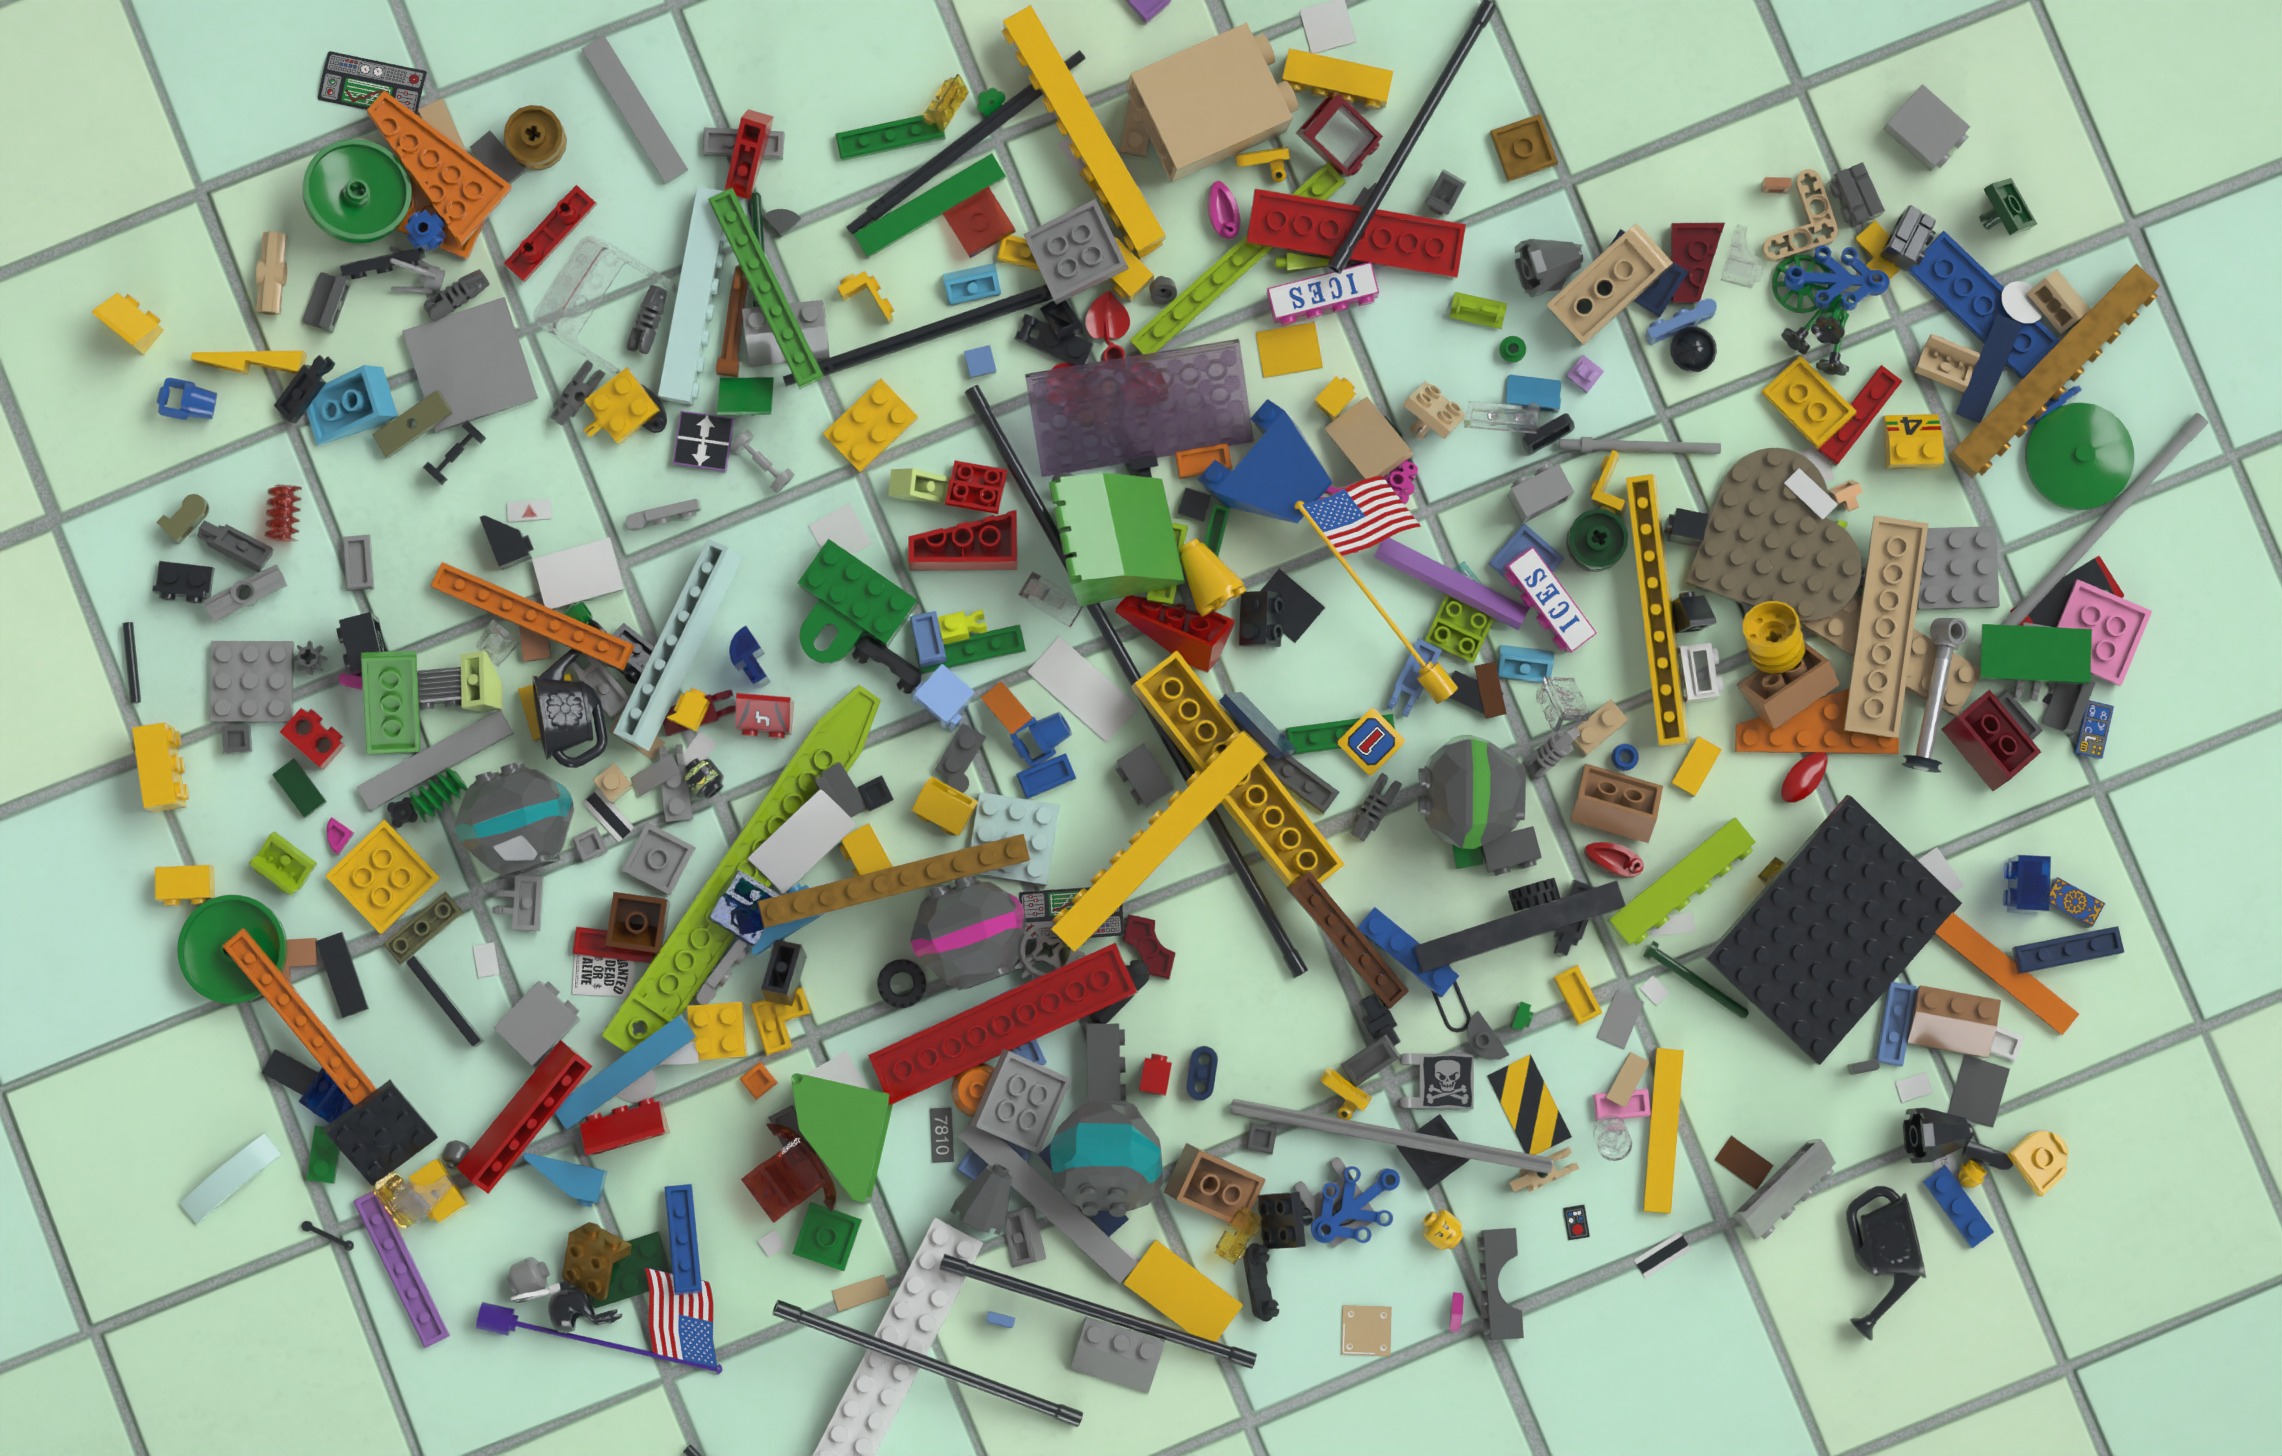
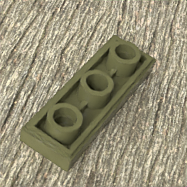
[372,390,453,458]
[383,891,464,965]

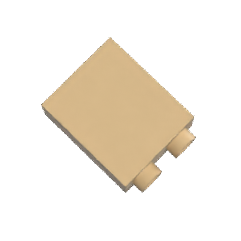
[1126,22,1298,183]

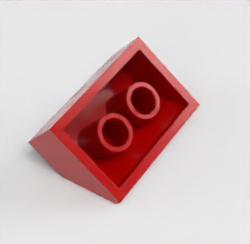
[580,1097,670,1156]

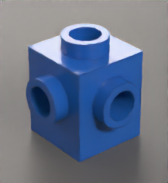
[405,209,447,253]

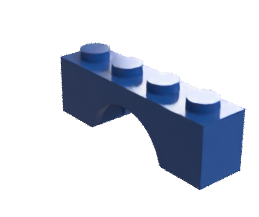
[1357,907,1460,998]

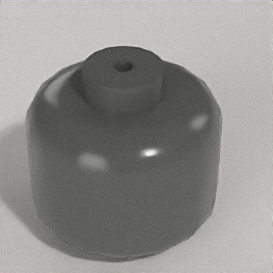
[442,1140,471,1170]

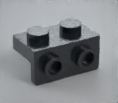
[1239,591,1284,647]

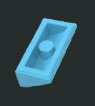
[943,263,1001,305]
[1497,645,1554,684]

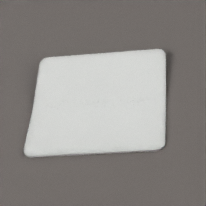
[758,1230,785,1257]

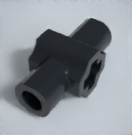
[1359,994,1401,1046]

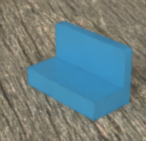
[1504,375,1561,413]

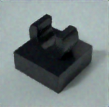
[1129,454,1158,478]

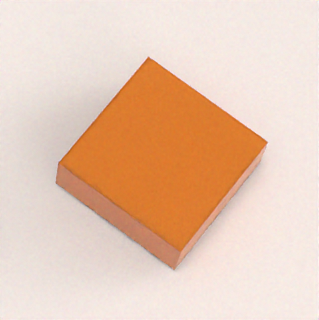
[740,1062,778,1100]

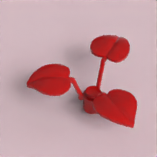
[1042,291,1169,407]

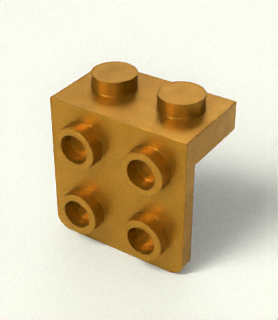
[562,1222,632,1301]

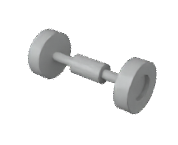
[730,430,795,493]

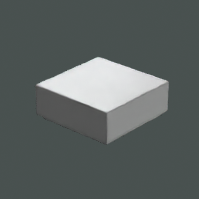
[572,827,609,863]

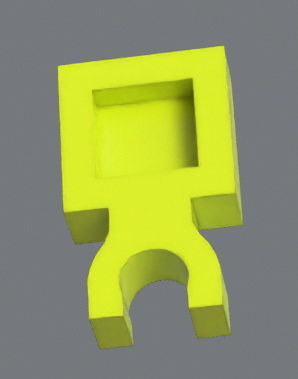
[938,609,988,644]

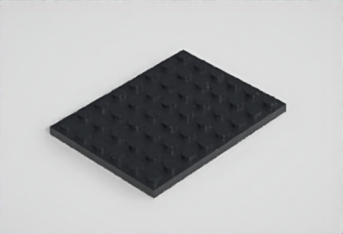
[1704,795,1962,1065]

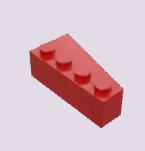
[908,510,1017,571]

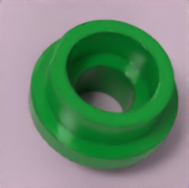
[1499,336,1526,363]

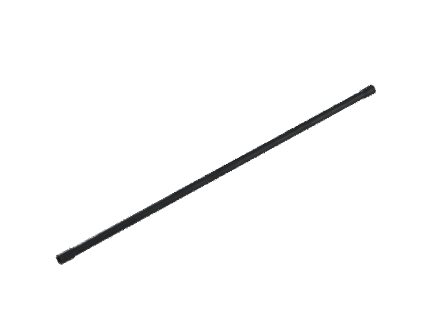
[964,385,1309,978]

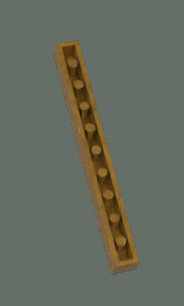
[1949,263,2160,479]
[757,834,1030,928]

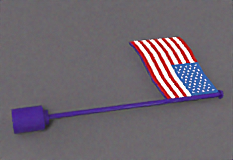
[476,1267,723,1375]

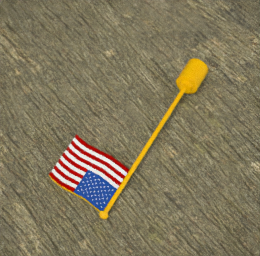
[1295,476,1458,704]

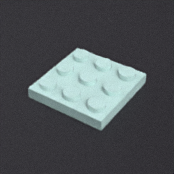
[971,792,1060,885]

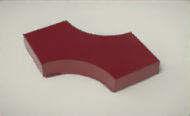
[1123,914,1175,979]

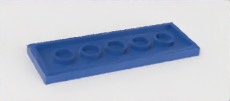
[1907,231,2060,380]

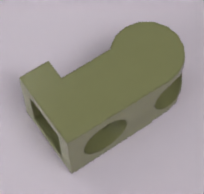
[156,494,210,543]

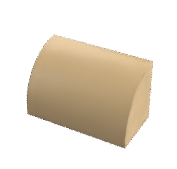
[2027,269,2091,334]

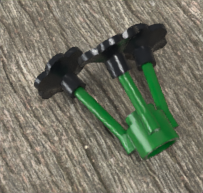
[1781,295,1850,376]

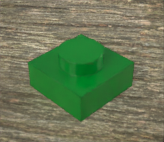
[1510,1001,1534,1031]

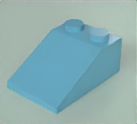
[306,365,398,445]

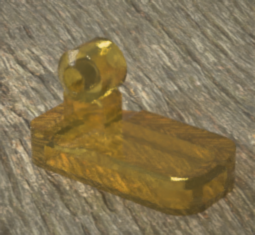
[372,1172,424,1228]

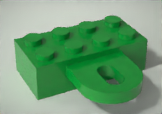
[797,539,919,664]

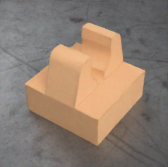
[1828,479,1863,512]

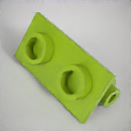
[1449,292,1507,329]

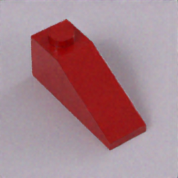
[724,109,774,200]

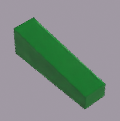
[1204,503,1230,557]

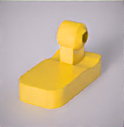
[1235,147,1290,182]
[1320,1067,1372,1120]

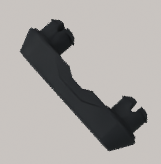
[852,635,921,694]
[1089,960,1149,1024]
[1243,1243,1279,1322]

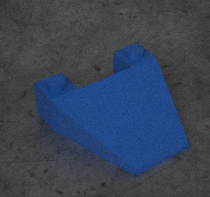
[1197,399,1333,524]

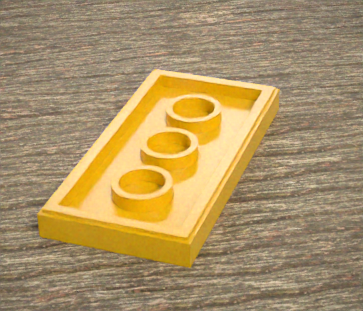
[1123,1240,1243,1342]

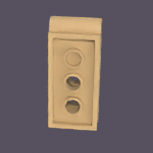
[1546,223,1673,346]

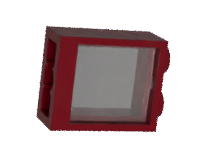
[1296,93,1383,177]

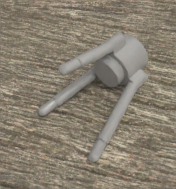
[389,246,445,295]

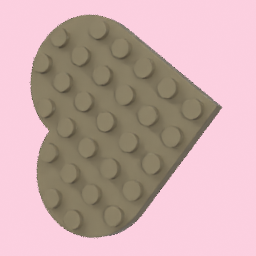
[1686,448,1862,623]

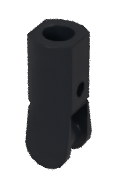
[1962,1140,2013,1170]

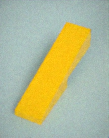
[191,351,307,375]

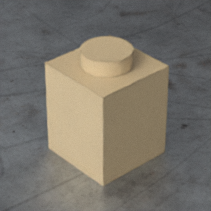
[593,763,634,803]

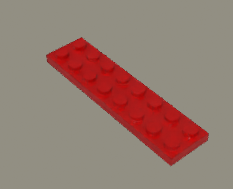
[1246,189,1466,278]

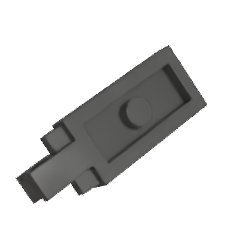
[197,520,273,573]

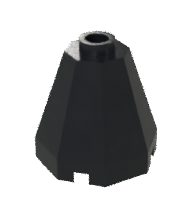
[1903,1108,1973,1164]

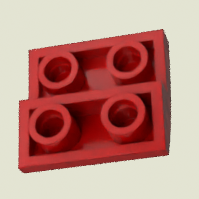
[945,460,1007,514]

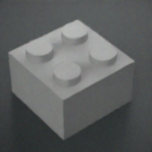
[1507,463,1574,524]

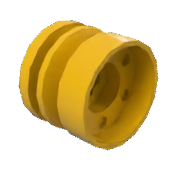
[1743,601,1805,674]

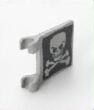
[1399,1053,1474,1109]

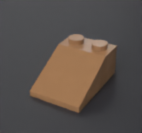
[1164,1143,1266,1229]

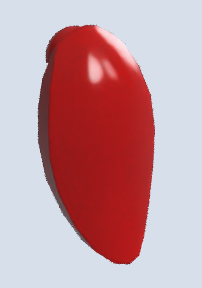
[1781,752,1828,803]
[1584,842,1644,878]

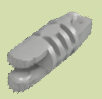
[1523,726,1581,780]

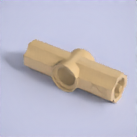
[256,231,287,315]

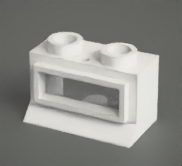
[1678,643,1723,703]

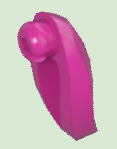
[1207,181,1240,239]

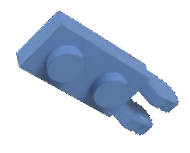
[1645,298,1717,345]
[1387,638,1442,717]

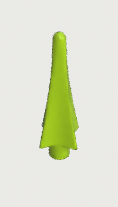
[1275,252,1349,274]

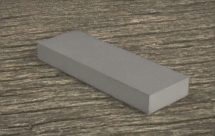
[702,127,785,160]

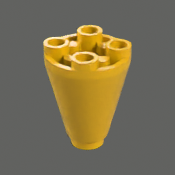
[1179,538,1247,617]

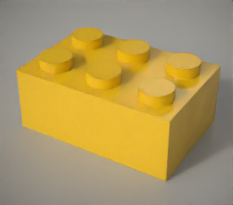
[132,722,189,812]

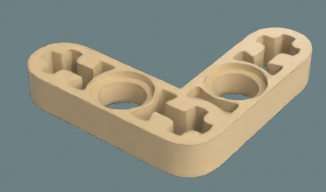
[1762,169,1838,262]

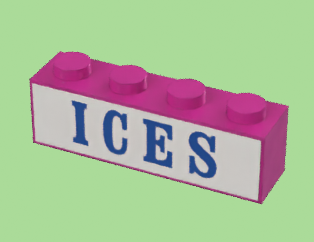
[1266,262,1379,326]
[1503,546,1597,653]

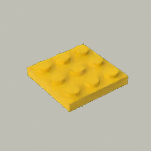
[325,819,441,935]

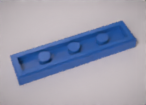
[665,1184,702,1295]

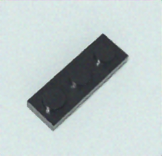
[340,247,425,280]

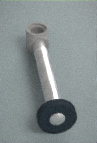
[1902,618,1968,773]

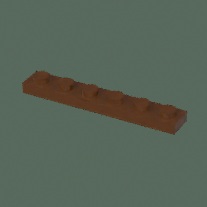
[1286,870,1409,1009]

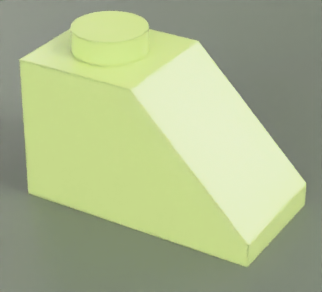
[888,468,951,505]
[461,651,503,712]

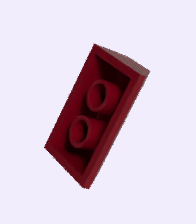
[1941,689,2041,791]

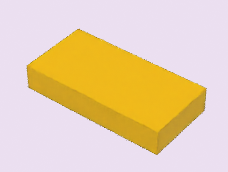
[1671,736,1722,797]
[1553,965,1603,1026]

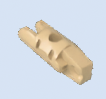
[1509,1147,1580,1192]

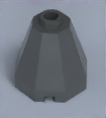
[1515,239,1583,297]
[950,1164,1012,1235]

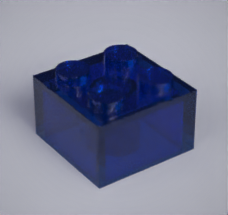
[2003,855,2051,914]

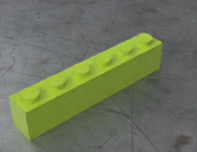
[1607,817,1756,946]

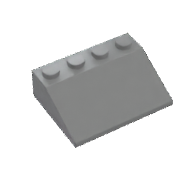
[1732,1139,1836,1239]

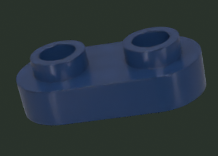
[1186,1046,1218,1101]

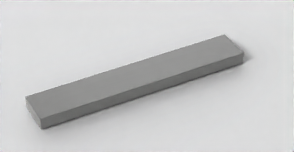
[581,35,688,184]
[357,710,514,811]

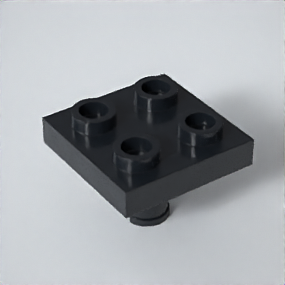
[1258,1192,1313,1249]

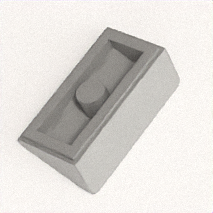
[1004,1206,1046,1267]

